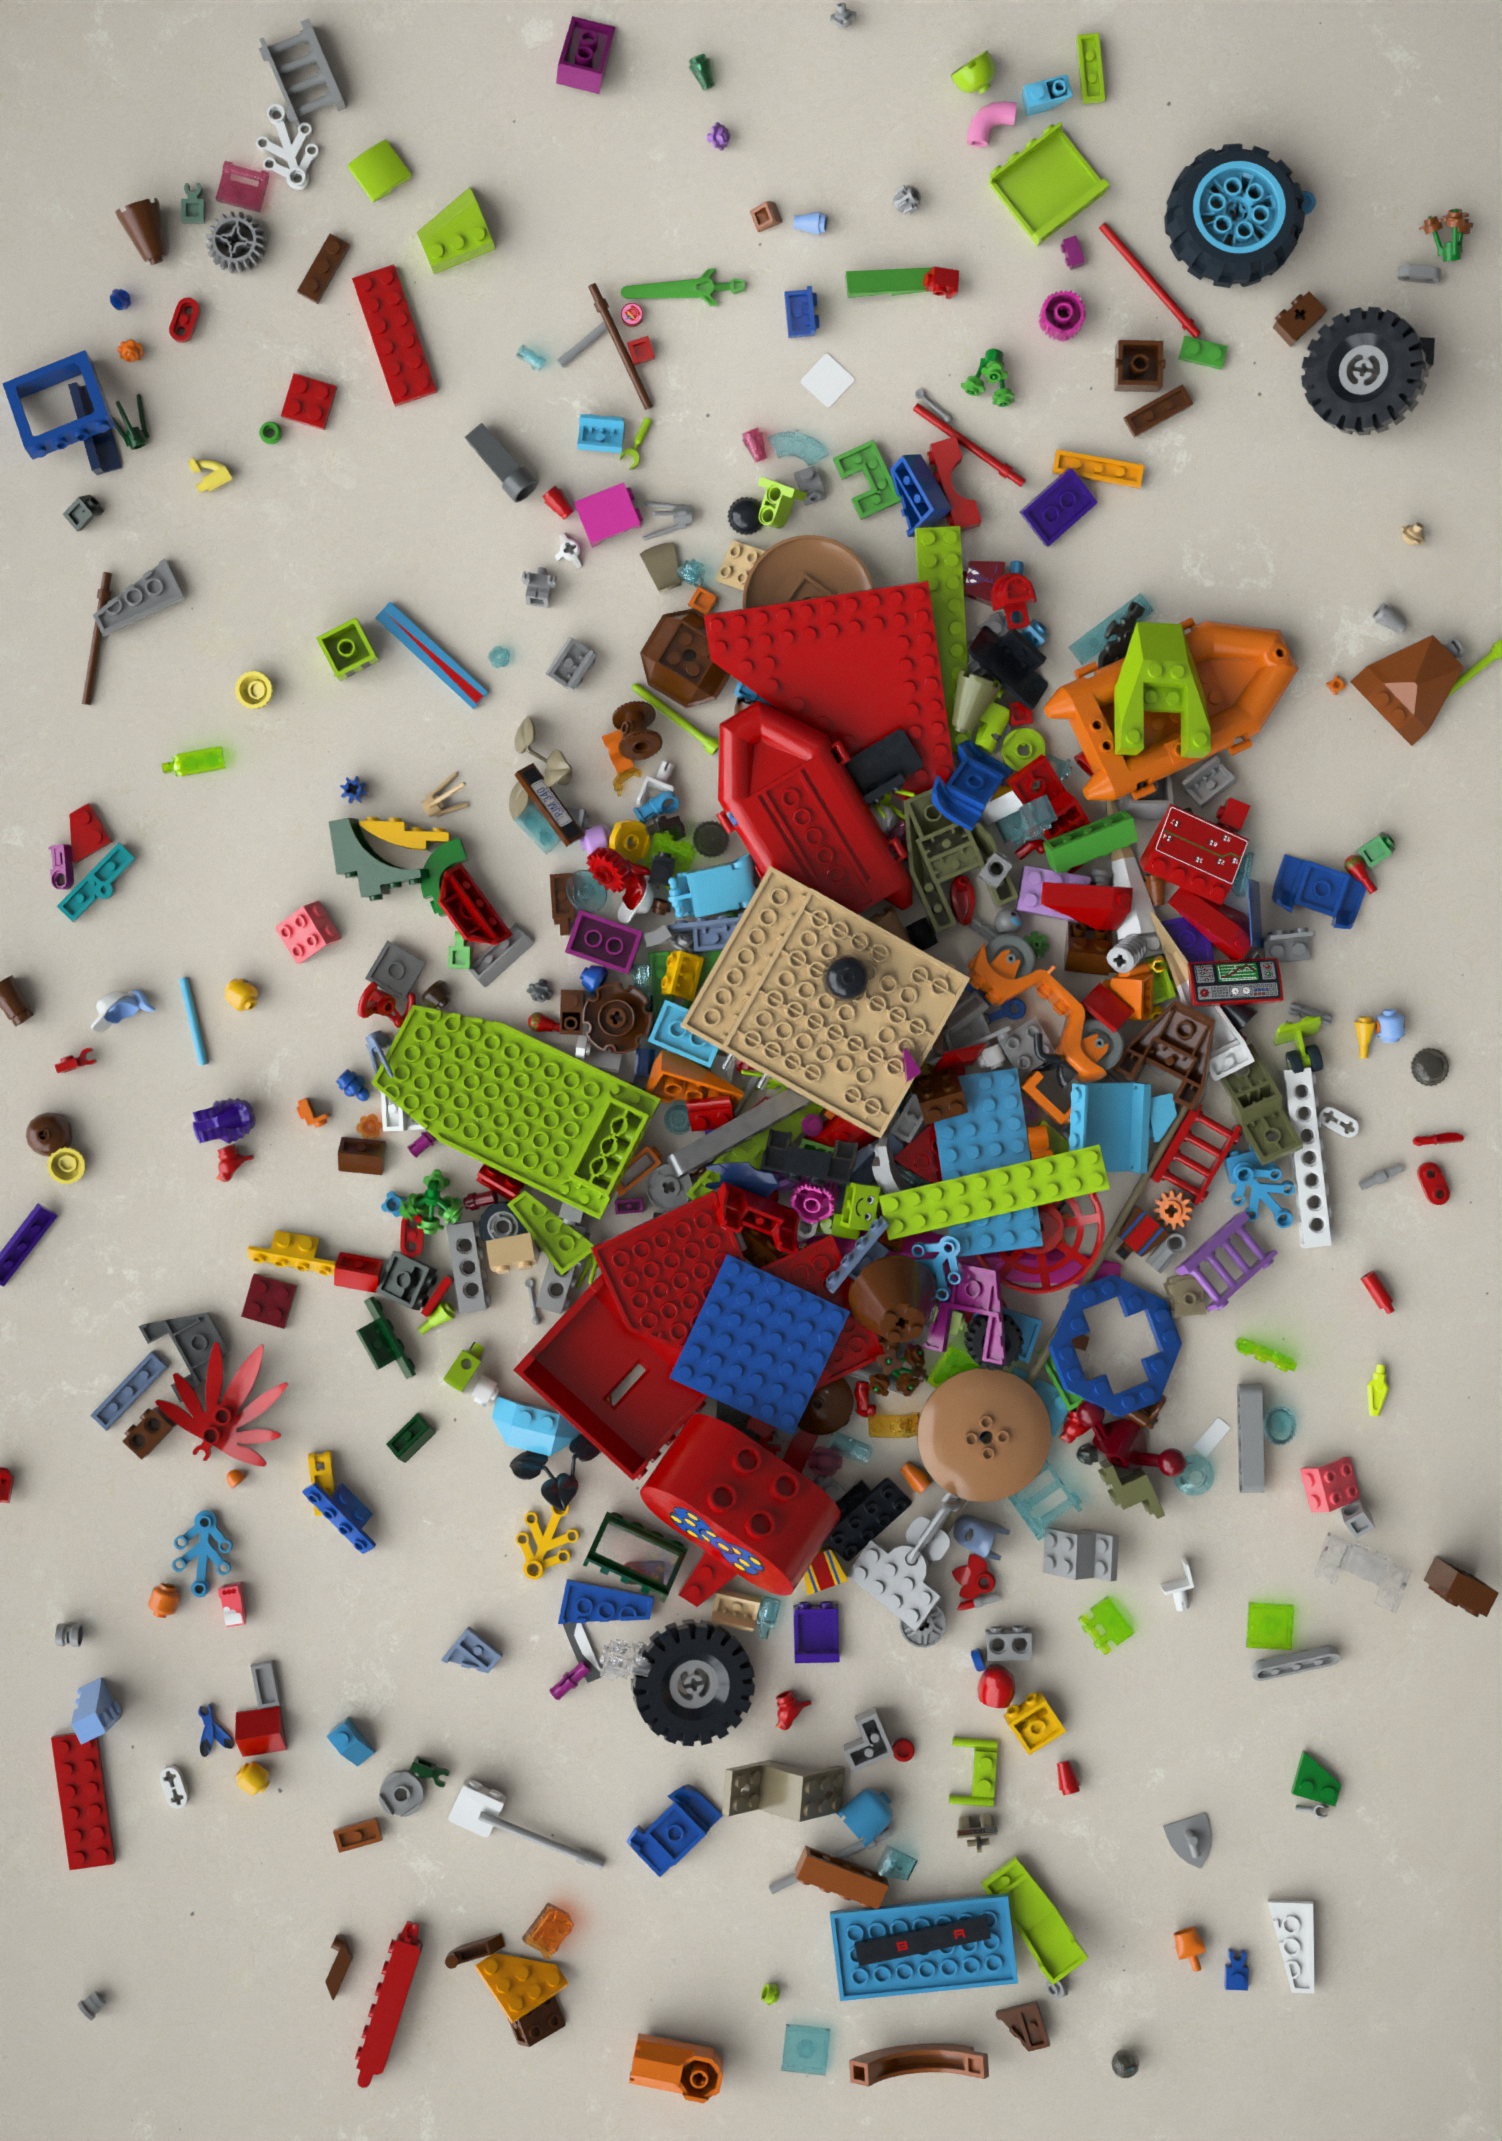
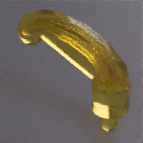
[613,768,642,796]

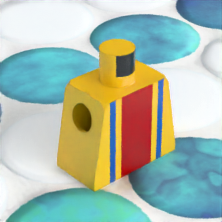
[804,1546,848,1595]

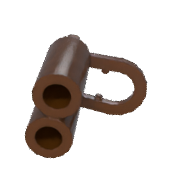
[1124,1395,1166,1429]

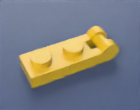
[308,1450,336,1516]

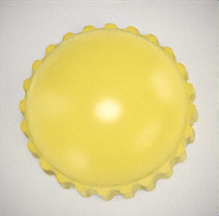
[235,671,274,709]
[47,1146,86,1185]

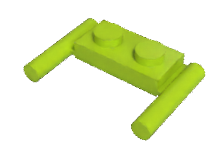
[949,1737,998,1807]

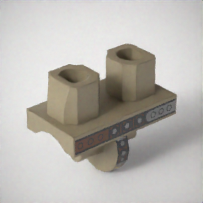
[956,1814,998,1853]

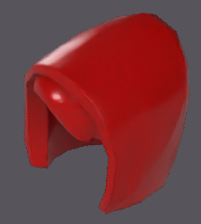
[977,1664,1015,1708]

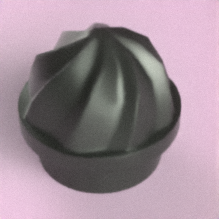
[1076,1443,1098,1465]

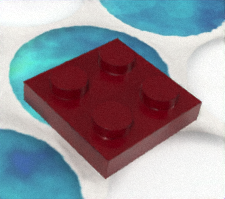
[241,1273,297,1329]

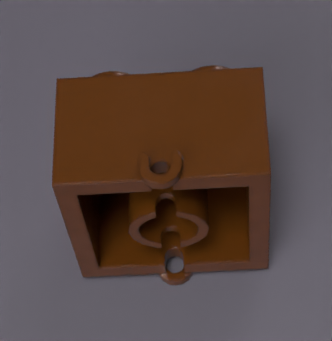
[1114,340,1166,392]

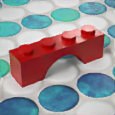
[927,436,982,532]

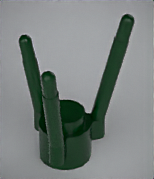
[113,394,150,450]

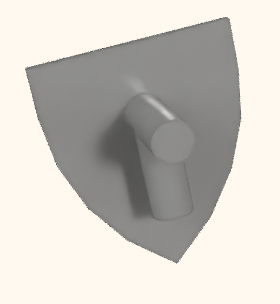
[1163,1812,1211,1869]

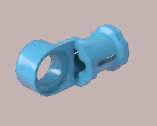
[633,791,679,825]

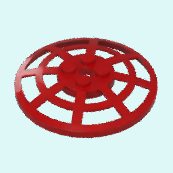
[976,1193,1105,1294]

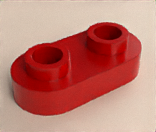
[169,297,200,343]
[1417,1162,1450,1205]
[400,1214,424,1258]

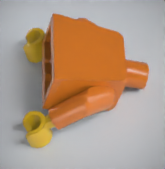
[1102,956,1165,1021]

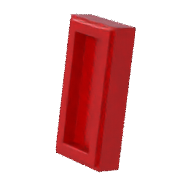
[421,1274,454,1317]

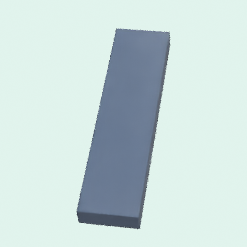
[90,1351,169,1431]

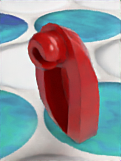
[949,875,976,926]

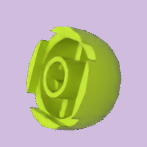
[950,50,996,94]

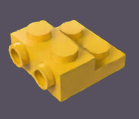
[1003,1691,1066,1755]

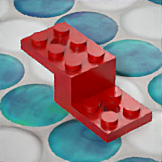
[1006,754,1091,874]

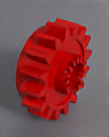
[586,847,631,893]

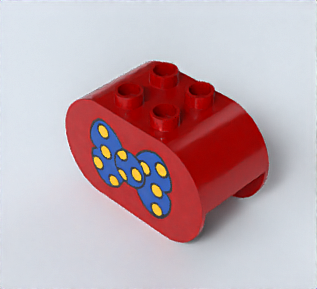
[640,1414,841,1596]

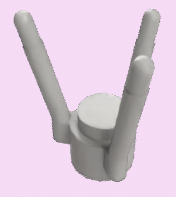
[643,501,692,540]

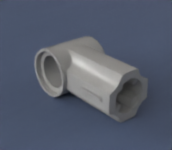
[1146,1231,1186,1274]

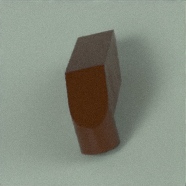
[445,1933,505,1969]
[325,1935,353,2000]

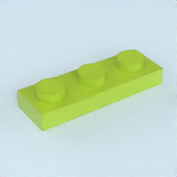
[1076,33,1105,104]

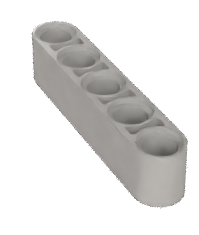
[1237,1383,1265,1493]

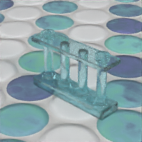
[1008,1459,1082,1541]

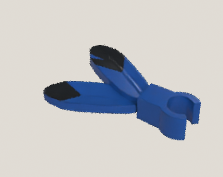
[198,1704,234,1757]

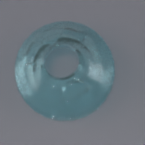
[1173,1455,1214,1496]

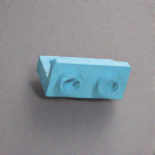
[577,414,624,453]

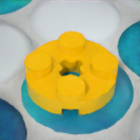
[608,819,650,864]

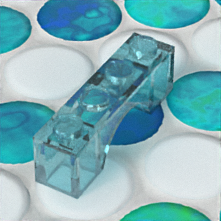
[995,795,1058,847]

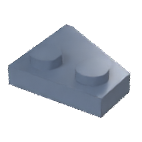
[441,1626,503,1673]

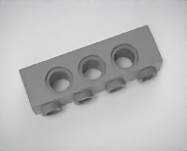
[446,1220,491,1314]
[535,1224,590,1314]

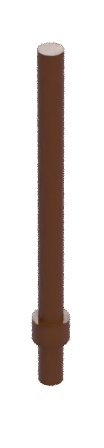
[588,283,653,410]
[82,572,112,705]

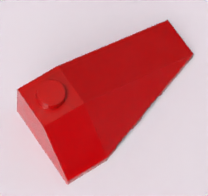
[1167,887,1252,960]

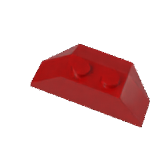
[438,863,513,945]
[802,1114,879,1153]

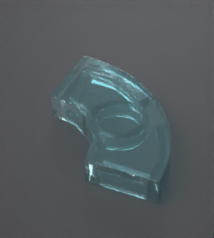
[767,432,828,466]

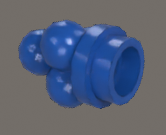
[336,1069,370,1101]

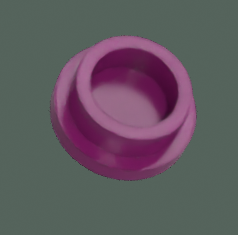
[801,1114,823,1136]

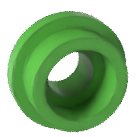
[259,422,282,444]

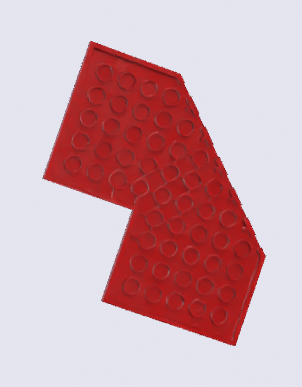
[590,1191,885,1389]

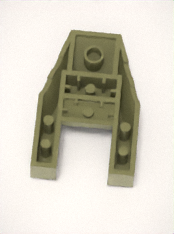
[903,789,1019,935]

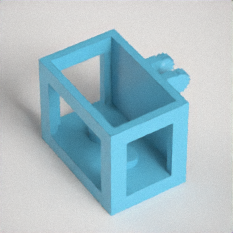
[647,1000,719,1068]

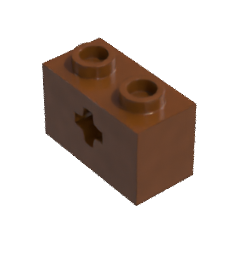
[1272,291,1327,347]

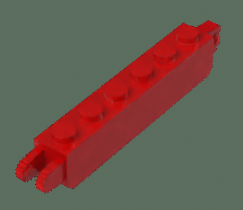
[355,1921,423,2089]

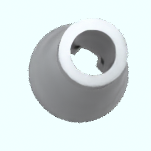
[1373,603,1407,634]

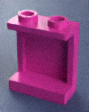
[574,482,643,548]

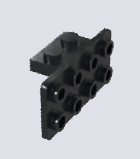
[967,626,1048,710]
[844,728,923,805]
[826,1477,912,1561]

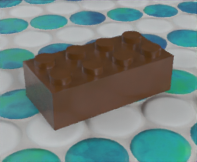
[1424,1557,1499,1617]

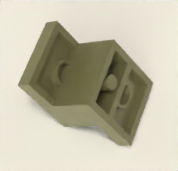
[1098,1459,1165,1519]

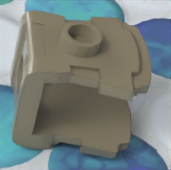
[1163,1274,1207,1318]

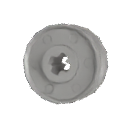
[646,1163,693,1210]
[899,1604,946,1648]

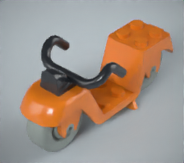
[966,934,1124,1089]

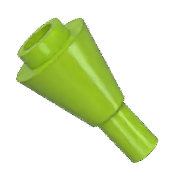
[418,1301,456,1335]

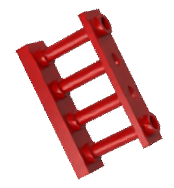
[1150,1104,1242,1205]

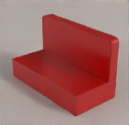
[334,1252,383,1293]

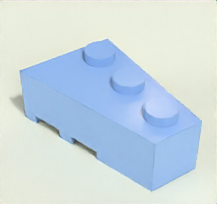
[71,1677,121,1745]

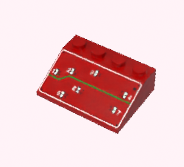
[1139,803,1249,905]

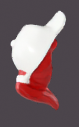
[618,859,654,925]

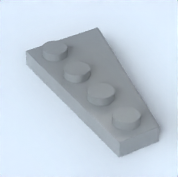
[93,558,185,637]

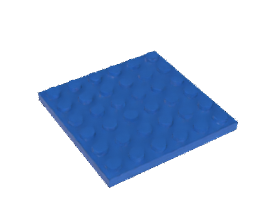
[669,1254,850,1435]

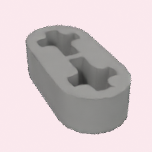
[1398,264,1441,284]

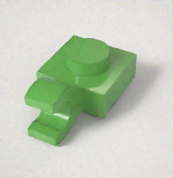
[448,931,473,969]

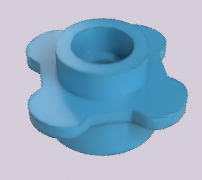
[381,1191,407,1217]

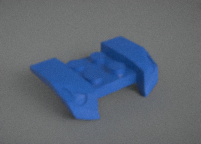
[932,740,1013,831]
[1272,854,1366,929]
[626,1784,723,1877]

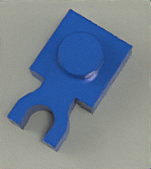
[1224,1949,1249,1991]

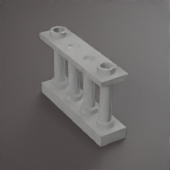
[259,18,346,129]

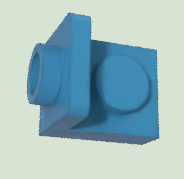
[1020,619,1049,648]

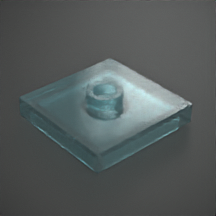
[781,2024,830,2076]

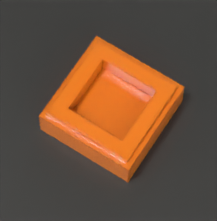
[688,586,718,614]

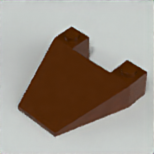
[1113,1000,1215,1113]

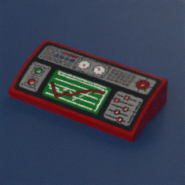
[1187,958,1284,1008]

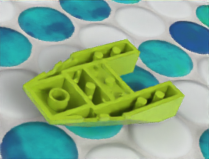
[1114,622,1211,758]

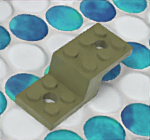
[1220,1044,1303,1166]

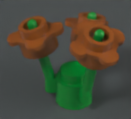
[1419,208,1473,262]

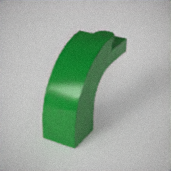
[421,838,469,917]

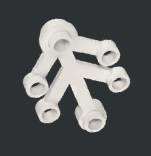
[256,104,320,190]

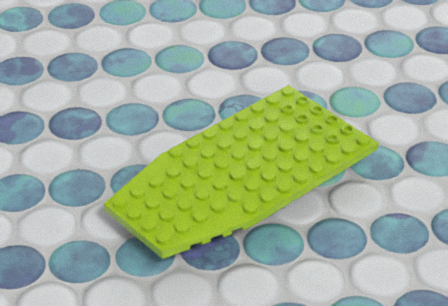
[372,1005,662,1220]

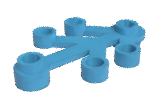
[1231,1161,1295,1228]
[912,1235,963,1301]
[172,1510,233,1597]

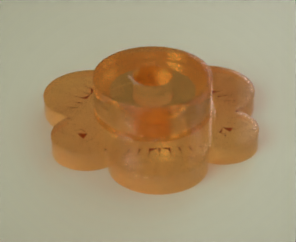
[356,1114,382,1139]

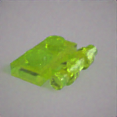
[1078,1596,1135,1655]

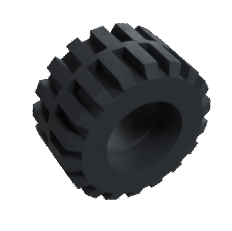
[964,1313,1024,1371]

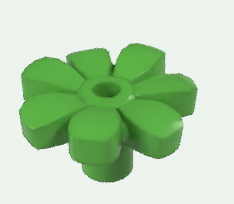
[1023,931,1050,959]

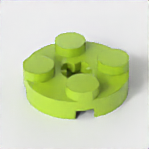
[1001,728,1046,772]

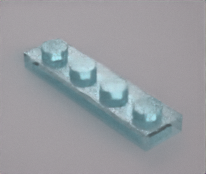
[1069,593,1154,665]

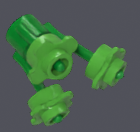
[961,349,1015,407]

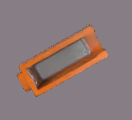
[616,1145,662,1197]

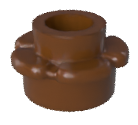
[651,898,671,916]

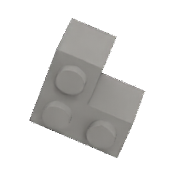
[843,1707,894,1772]

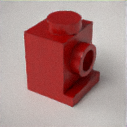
[923,266,959,299]

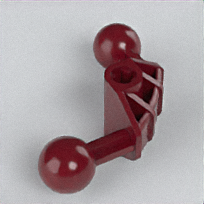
[1076,1400,1187,1477]

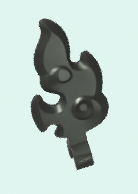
[1098,601,1145,669]

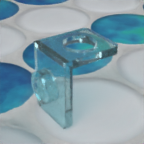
[1045,753,1072,781]

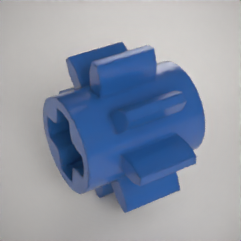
[340,776,368,804]

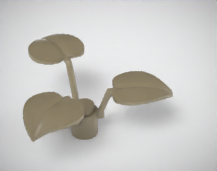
[509,716,572,822]

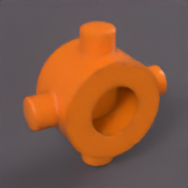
[1326,675,1346,695]

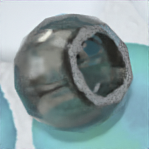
[1111,2049,1140,2078]

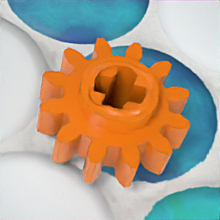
[1153,1189,1195,1230]

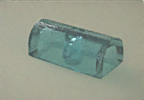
[825,1431,873,1465]

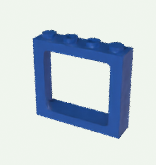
[2,350,116,460]

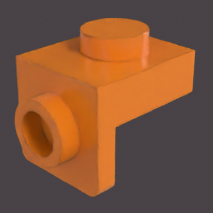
[297,1098,331,1128]

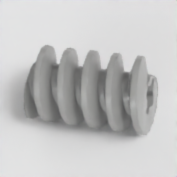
[1106,934,1147,973]

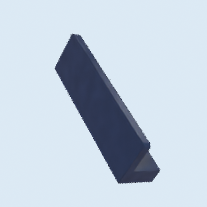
[68,382,122,475]

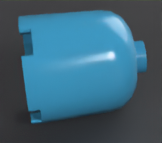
[837,1788,893,1847]

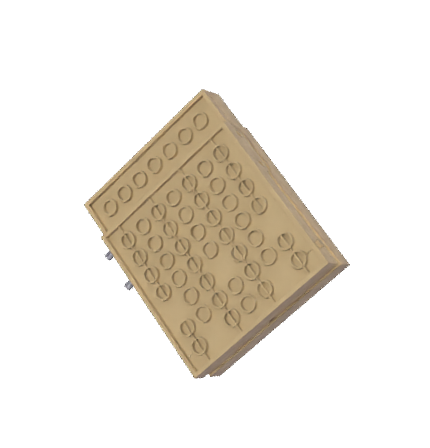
[680,866,970,1138]

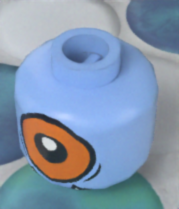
[1376,1009,1405,1043]

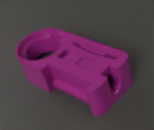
[48,844,74,890]

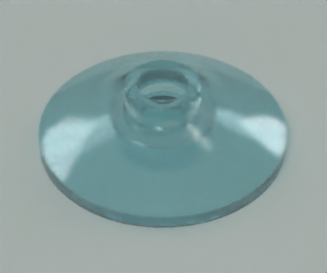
[566,870,607,913]

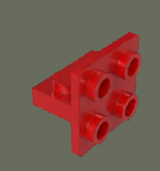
[476,1164,525,1201]

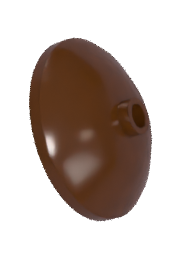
[798,1377,854,1435]

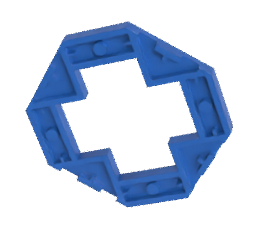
[1048,1274,1182,1417]

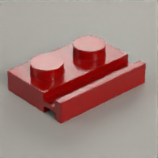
[686,1095,735,1132]

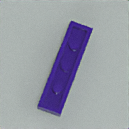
[0,1203,57,1287]

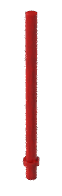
[1099,222,1201,338]

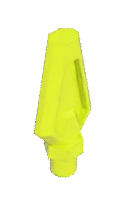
[1367,1364,1389,1416]

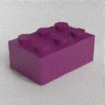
[565,910,644,975]

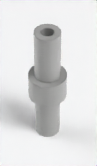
[1358,1164,1403,1190]

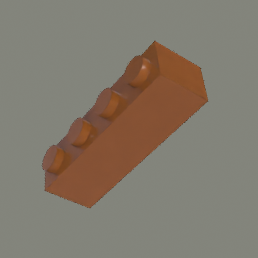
[795,1845,889,1909]

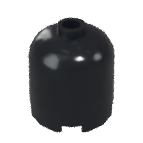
[822,956,869,1002]

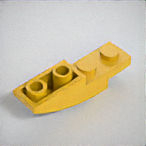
[360,817,451,851]

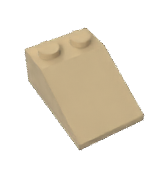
[486,1233,540,1274]

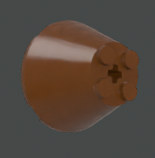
[848,1255,938,1344]

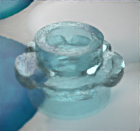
[488,646,510,668]

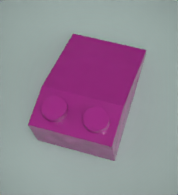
[556,16,615,94]

